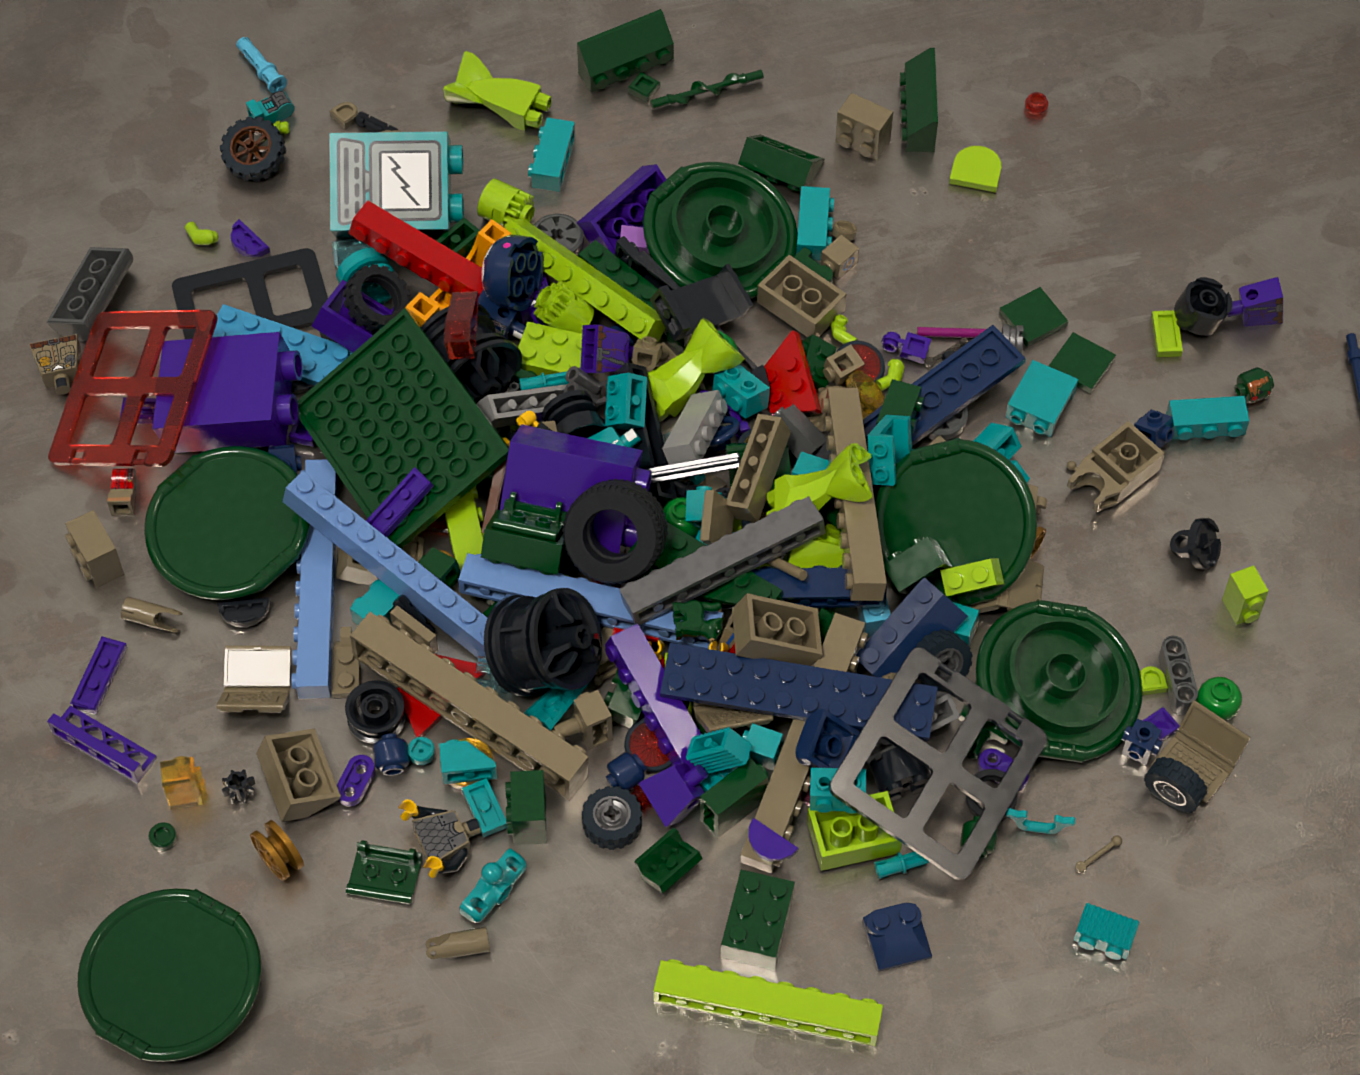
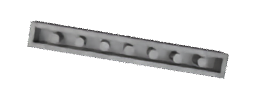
[619,496,826,625]

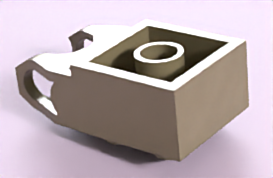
[1067,421,1165,512]

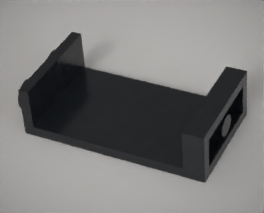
[650,264,753,341]

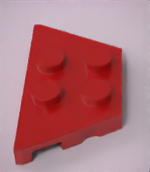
[764,330,822,415]
[397,654,489,738]

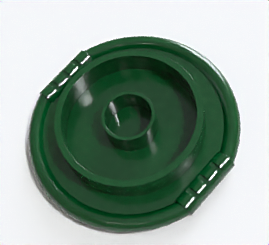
[643,162,798,299]
[875,438,1037,606]
[144,446,310,600]
[976,599,1143,763]
[77,888,262,1062]

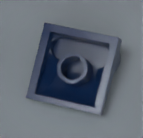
[795,709,860,768]
[862,903,932,972]

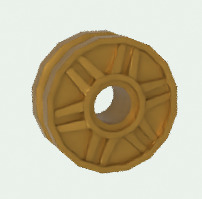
[249,820,304,881]

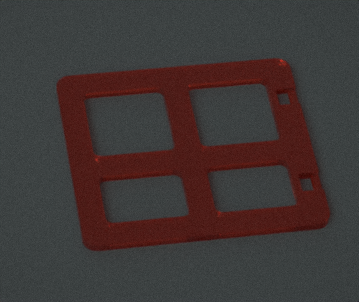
[48,310,218,467]

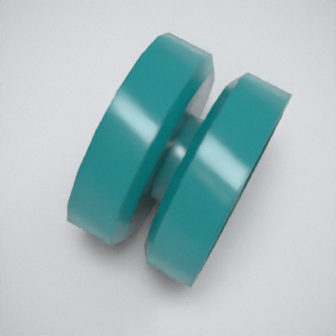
[336,247,395,305]

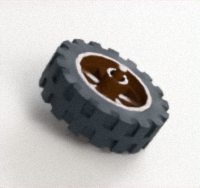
[220,116,286,182]

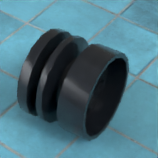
[541,390,606,438]

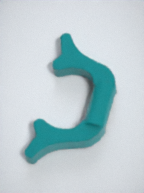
[1006,808,1075,834]

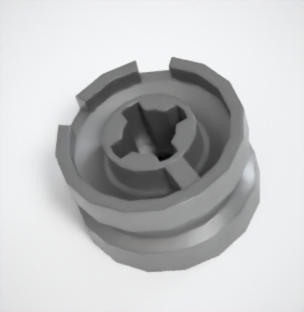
[1001,324,1023,354]

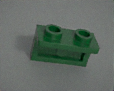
[801,334,837,389]
[634,828,703,894]

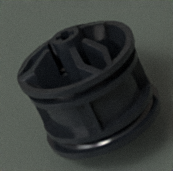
[421,301,522,403]
[484,588,602,696]

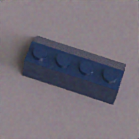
[856,577,969,677]

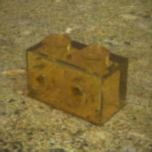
[160,756,207,810]

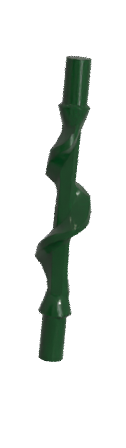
[650,70,764,109]

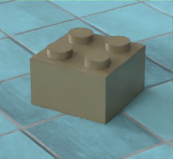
[835,93,893,161]
[65,510,125,588]

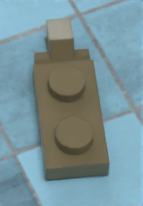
[332,627,360,698]

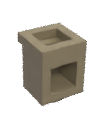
[823,344,865,385]

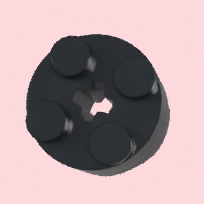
[1174,277,1232,336]
[869,747,931,802]

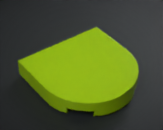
[949,146,1001,193]

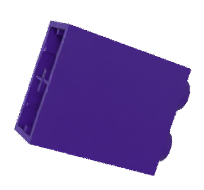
[152,332,303,454]
[500,424,652,553]

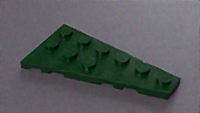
[628,522,784,606]

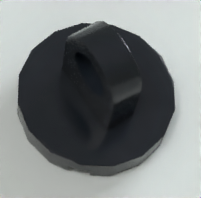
[1170,518,1221,570]

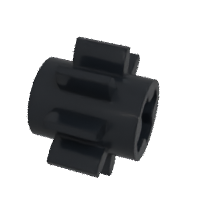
[222,769,255,804]

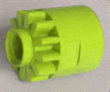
[477,178,535,228]
[534,281,594,334]

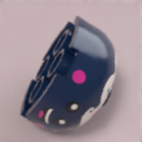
[481,235,544,311]

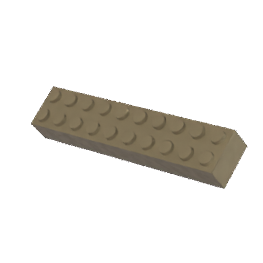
[350,612,589,801]

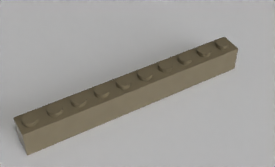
[821,387,887,601]
[740,613,869,874]

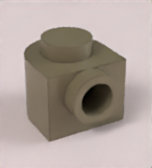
[632,336,663,372]

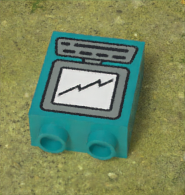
[329,131,464,237]

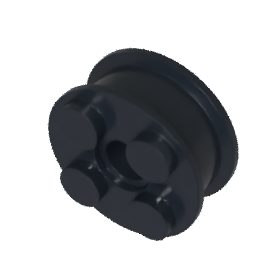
[345,680,406,744]

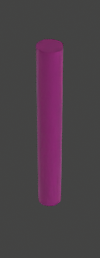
[917,327,986,338]

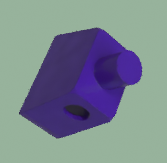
[639,763,708,827]

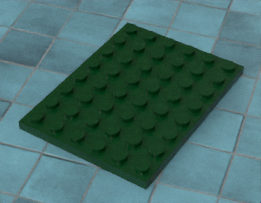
[297,308,509,549]

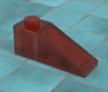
[444,291,479,359]

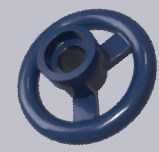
[709,416,740,451]

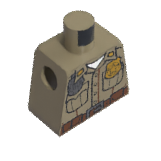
[30,334,82,394]

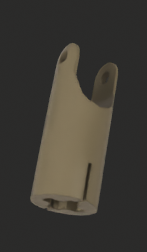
[121,597,183,633]
[426,927,490,959]

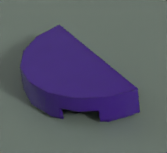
[231,219,270,258]
[748,818,799,862]

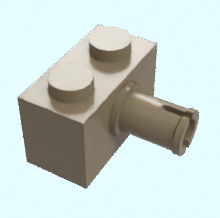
[552,690,613,751]

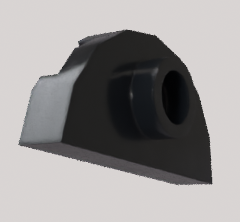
[217,598,270,628]

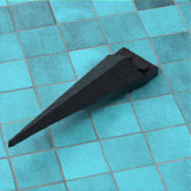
[615,236,757,371]

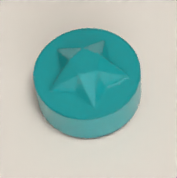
[408,737,435,765]

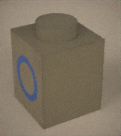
[821,235,859,280]

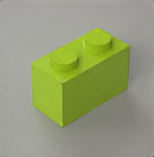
[940,558,1004,596]
[1222,565,1269,625]

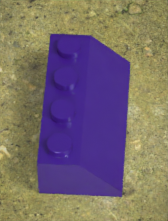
[577,164,666,255]
[312,280,393,352]

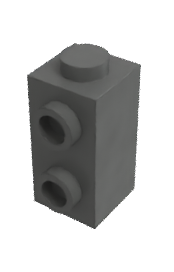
[773,404,826,459]

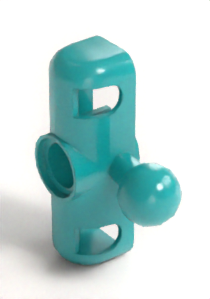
[459,848,527,923]

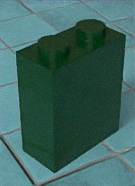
[700,758,768,839]

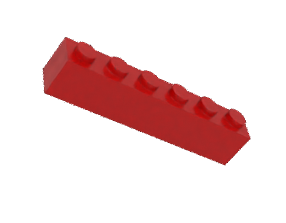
[348,200,484,302]

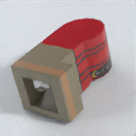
[107,468,137,516]

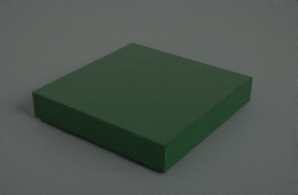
[999,287,1069,347]
[1049,332,1116,394]

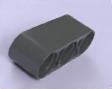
[1159,635,1198,715]

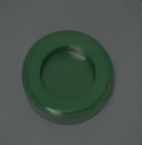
[149,822,177,851]

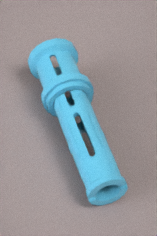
[236,37,287,94]

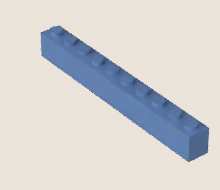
[291,459,339,699]
[282,471,487,664]
[458,553,723,649]

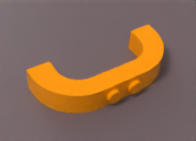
[405,219,511,326]

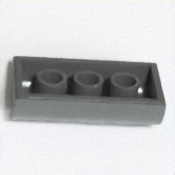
[47,247,133,342]

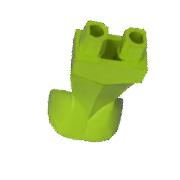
[443,51,552,131]
[647,318,745,422]
[767,443,872,515]

